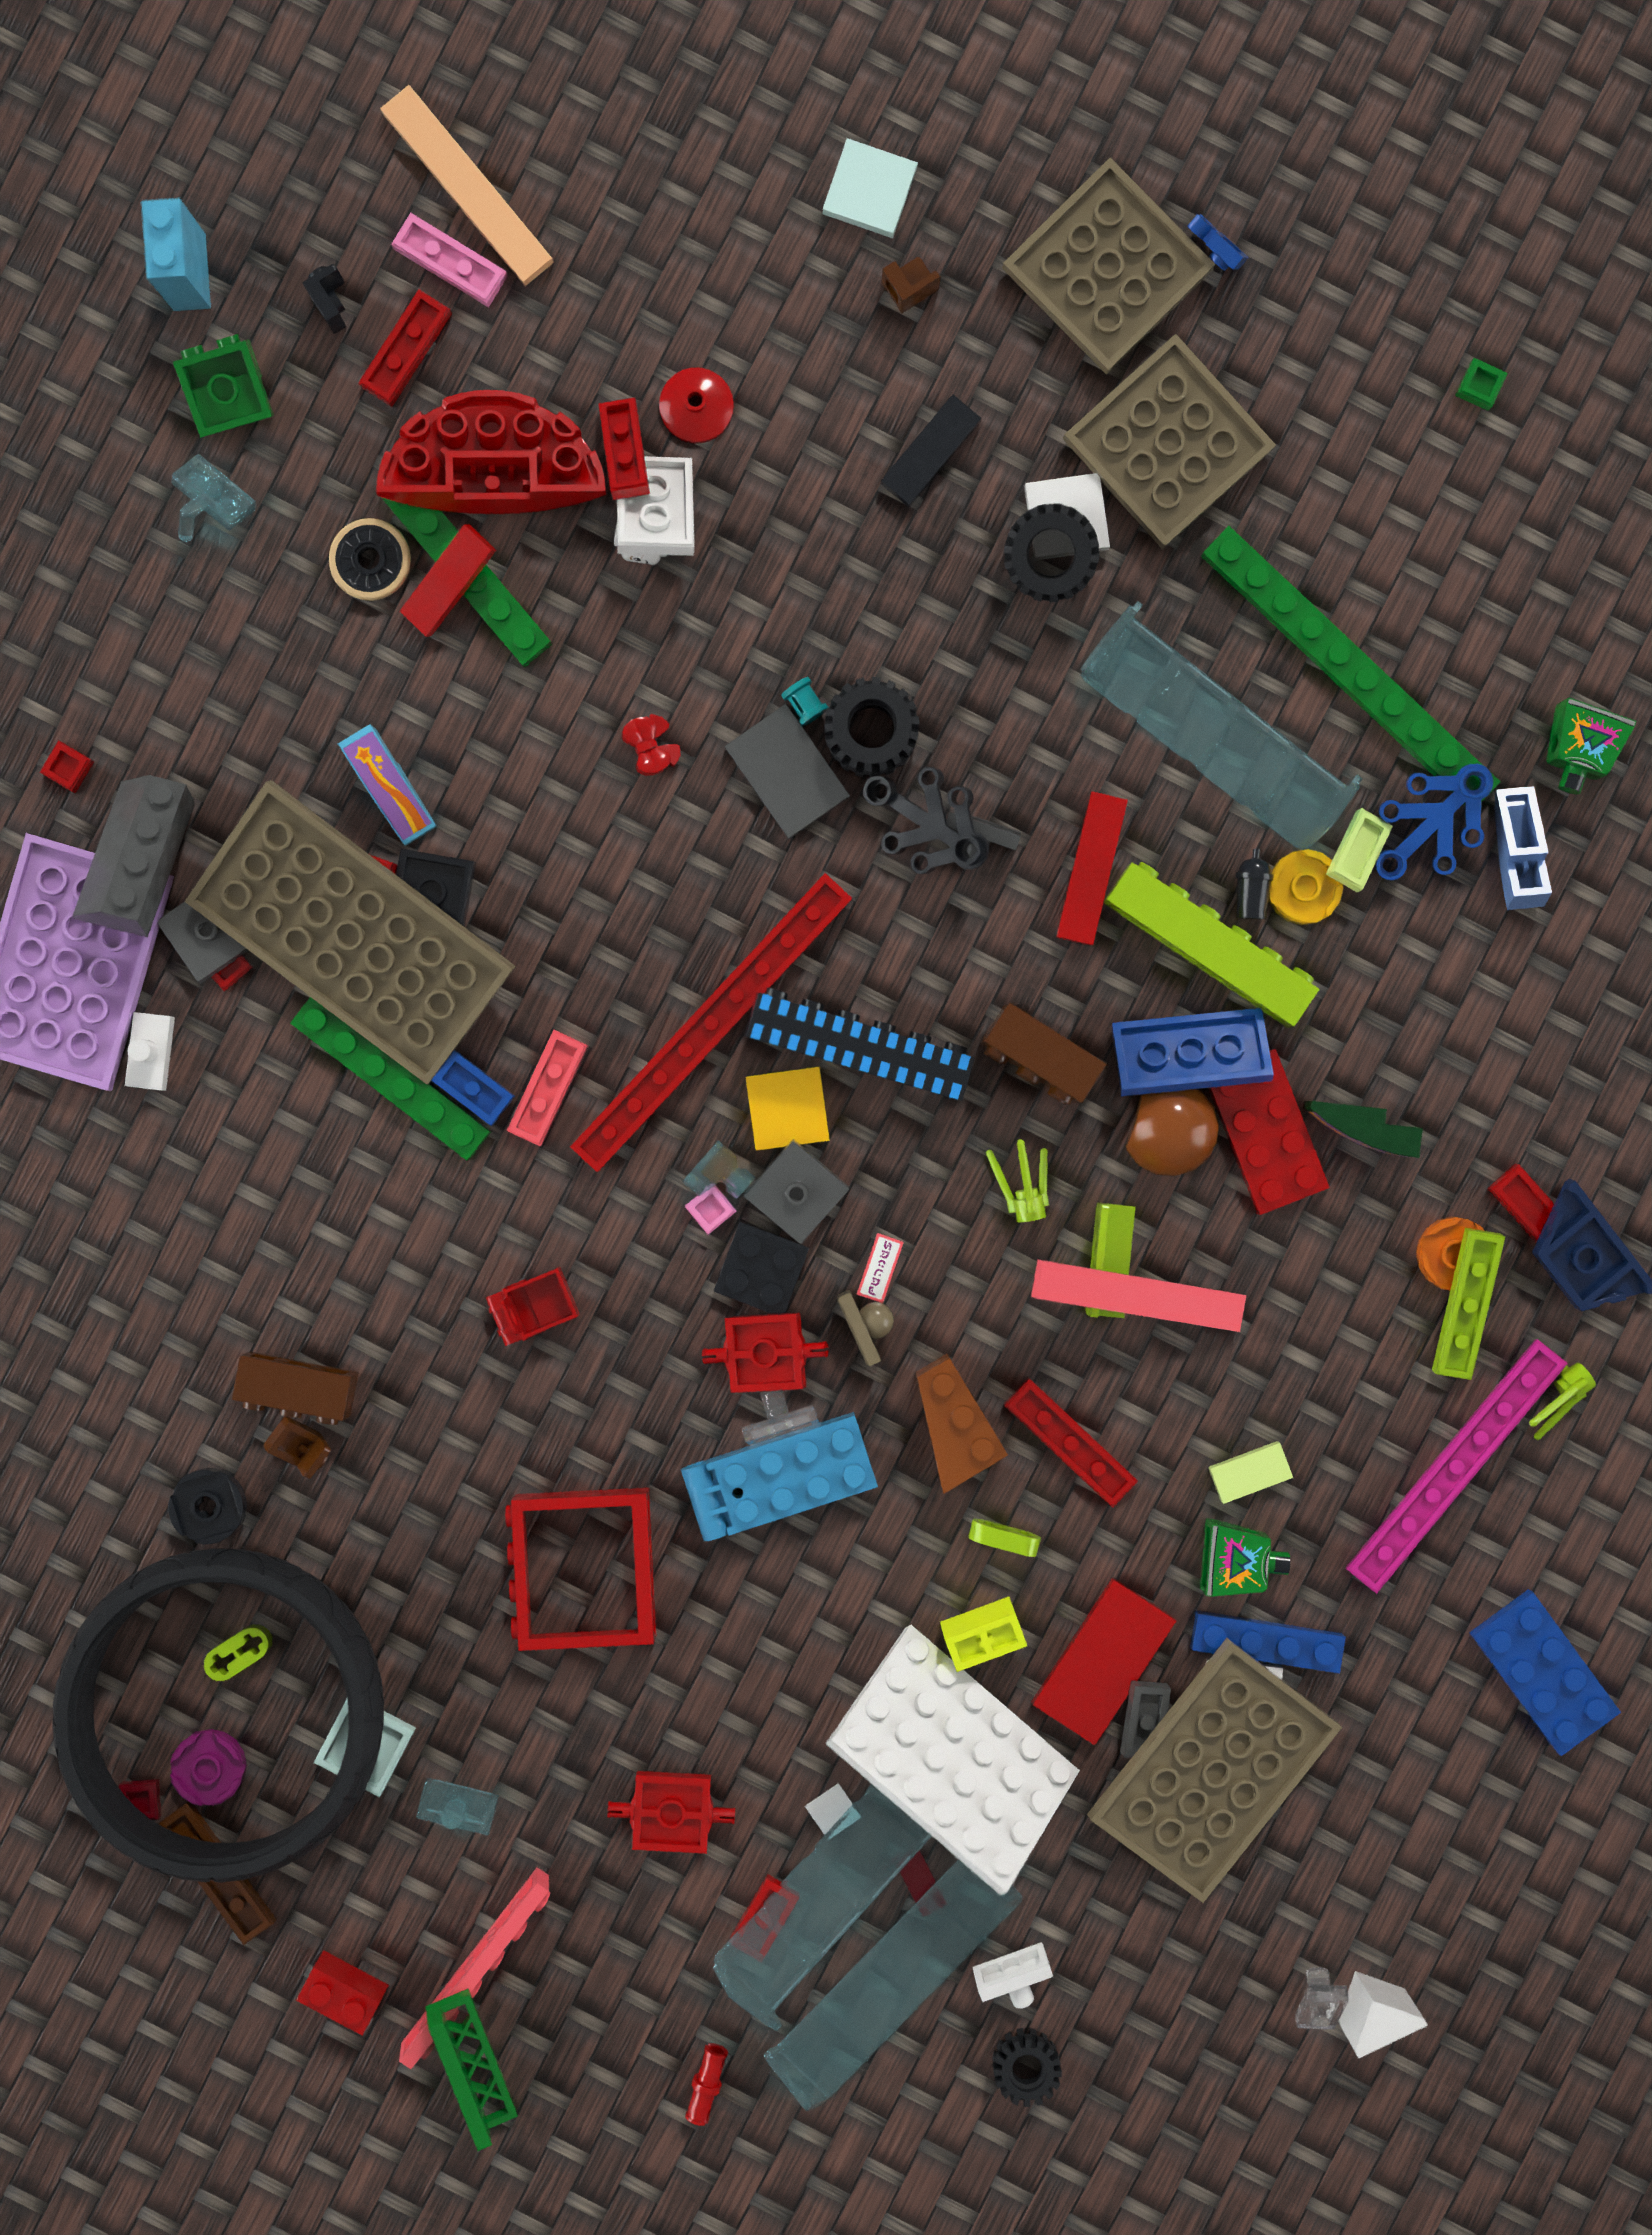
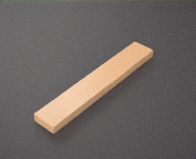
[380,85,554,286]

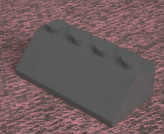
[72,775,195,937]

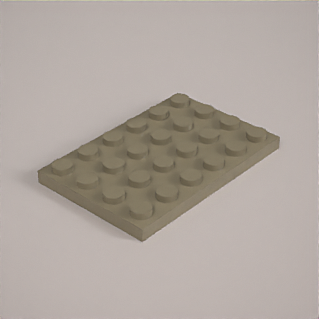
[1087,1638,1342,1903]

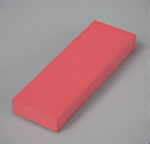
[507,1030,589,1147]

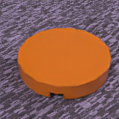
[1416,1217,1485,1290]

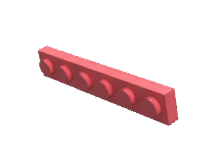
[399,1867,550,2069]

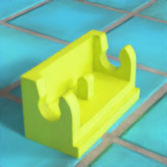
[940,1597,1027,1672]

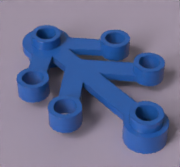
[1375,764,1493,880]

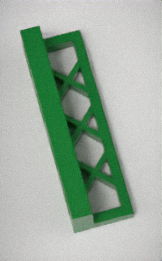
[425,1988,518,2151]

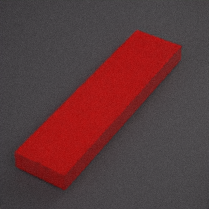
[1055,791,1128,946]
[1003,1377,1138,1508]

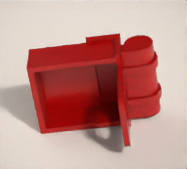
[485,1267,580,1346]

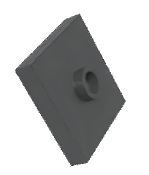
[158,902,249,984]
[744,1139,850,1244]

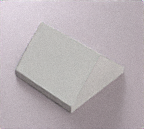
[1338,1971,1428,2059]

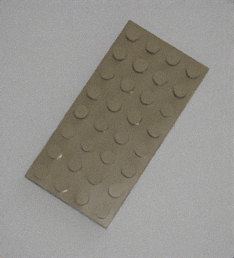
[185,780,516,1085]

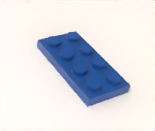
[1111,1008,1274,1096]
[1469,1589,1621,1756]

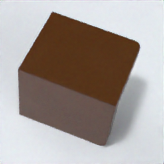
[881,257,941,314]

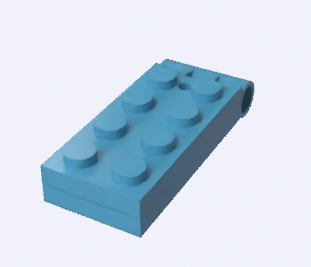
[681,1412,878,1541]

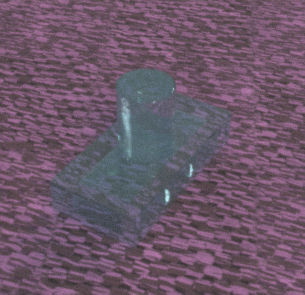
[416,1777,499,1836]

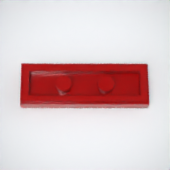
[358,289,452,407]
[599,397,650,500]
[400,524,497,637]

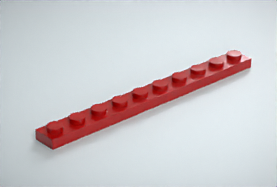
[570,873,853,1172]

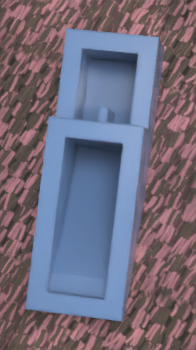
[1495,786,1552,910]

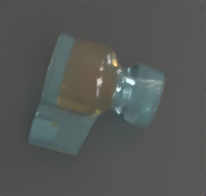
[682,1140,755,1199]

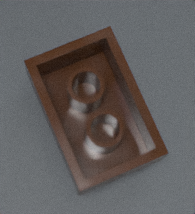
[980,1002,1107,1105]

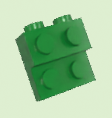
[173,334,274,438]

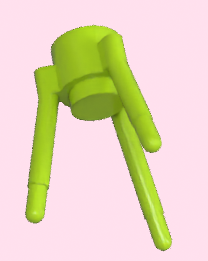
[986,1139,1049,1222]
[1529,1362,1596,1440]

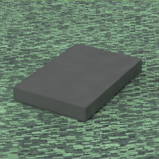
[724,704,850,840]

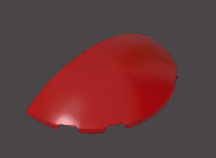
[376,390,606,514]

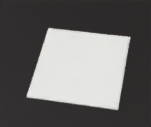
[805,1783,861,1839]

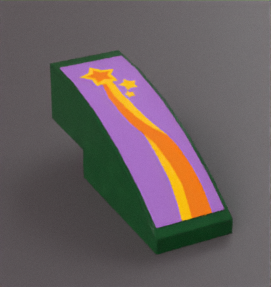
[1303,1101,1423,1158]

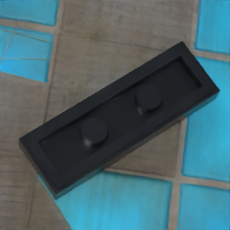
[881,394,981,507]

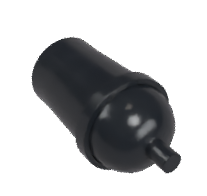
[1235,849,1274,920]

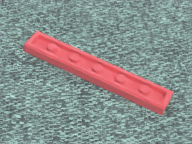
[1031,1259,1246,1332]

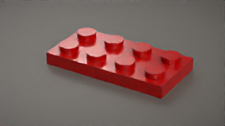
[1208,1049,1330,1215]

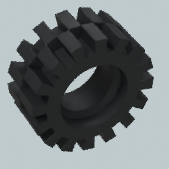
[992,2028,1062,2107]

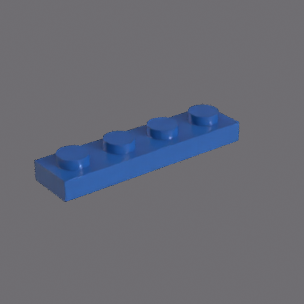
[1190,1610,1346,1674]

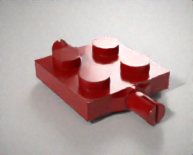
[702,1312,829,1393]
[607,1771,735,1854]

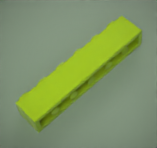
[1103,862,1320,1028]

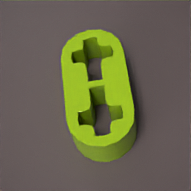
[968,1519,1041,1557]
[204,1624,272,1681]

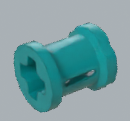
[781,676,829,727]

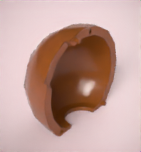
[1126,1089,1219,1177]

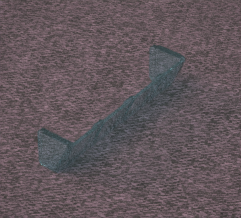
[1080,601,1363,850]
[713,1784,932,2031]
[764,1859,1023,2111]

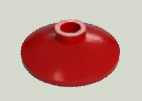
[659,368,734,443]

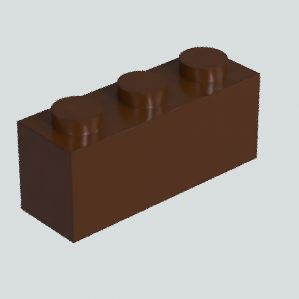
[232,1351,359,1425]

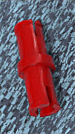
[685,2043,728,2126]

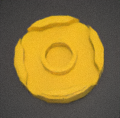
[1269,849,1344,925]

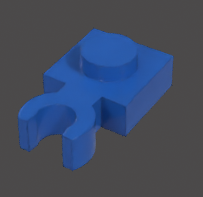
[1187,214,1249,271]

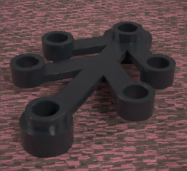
[863,767,989,874]

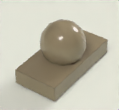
[837,1290,894,1366]

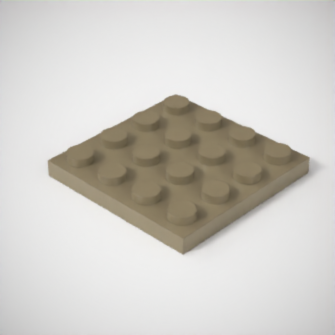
[1002,158,1215,375]
[1063,334,1276,550]

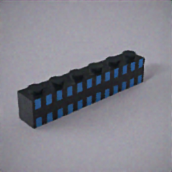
[744,988,975,1101]

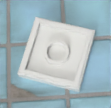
[1024,473,1110,560]

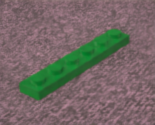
[381,497,552,668]
[290,997,492,1161]

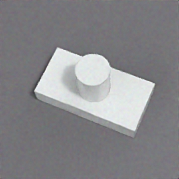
[125,1012,175,1091]
[972,1942,1053,2008]

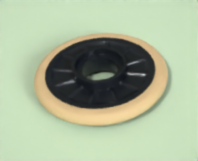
[329,518,411,601]

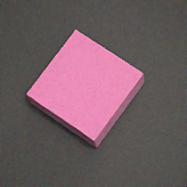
[684,1182,737,1235]

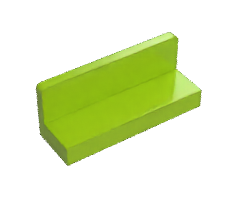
[1086,1203,1136,1318]

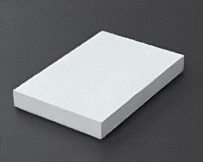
[617,456,694,556]

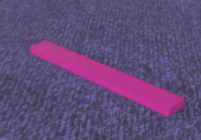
[1346,1339,1568,1594]

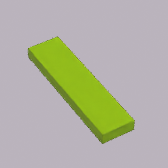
[1432,1228,1505,1380]

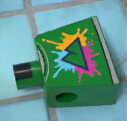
[1546,698,1637,794]
[1200,1518,1290,1597]

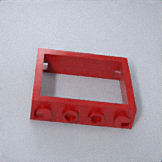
[505,1488,657,1651]

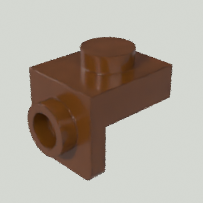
[263,1416,331,1479]

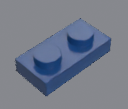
[431,1051,515,1126]

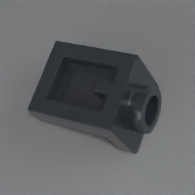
[302,264,347,334]

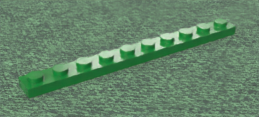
[1201,525,1501,805]

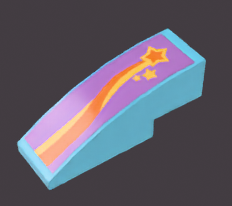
[338,724,437,846]

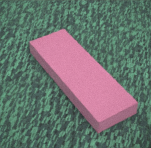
[391,213,508,308]

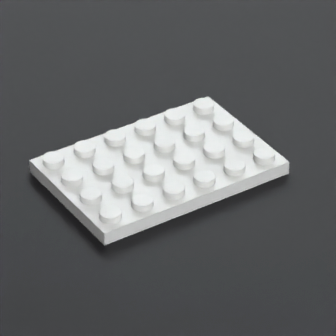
[826,1625,1080,1895]

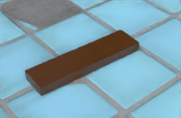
[158,1801,277,1945]

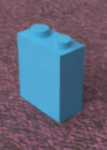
[141,198,211,311]

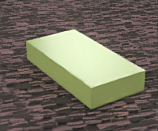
[1326,808,1393,892]
[1208,1441,1293,1504]

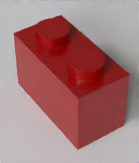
[296,1950,389,2036]

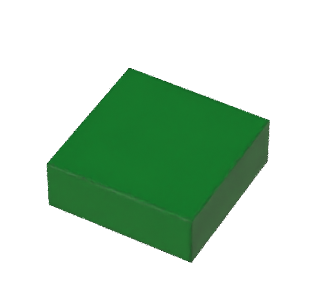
[1455,358,1508,411]

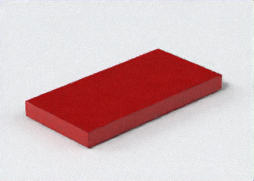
[1031,1577,1176,1745]

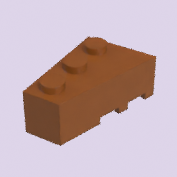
[916,1354,1008,1494]

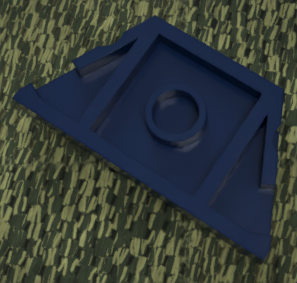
[1532,1179,1652,1311]

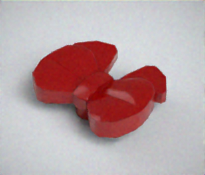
[621,714,681,776]

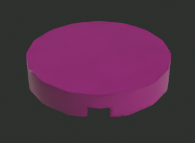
[170,1729,247,1806]

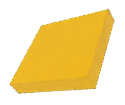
[746,1067,830,1151]

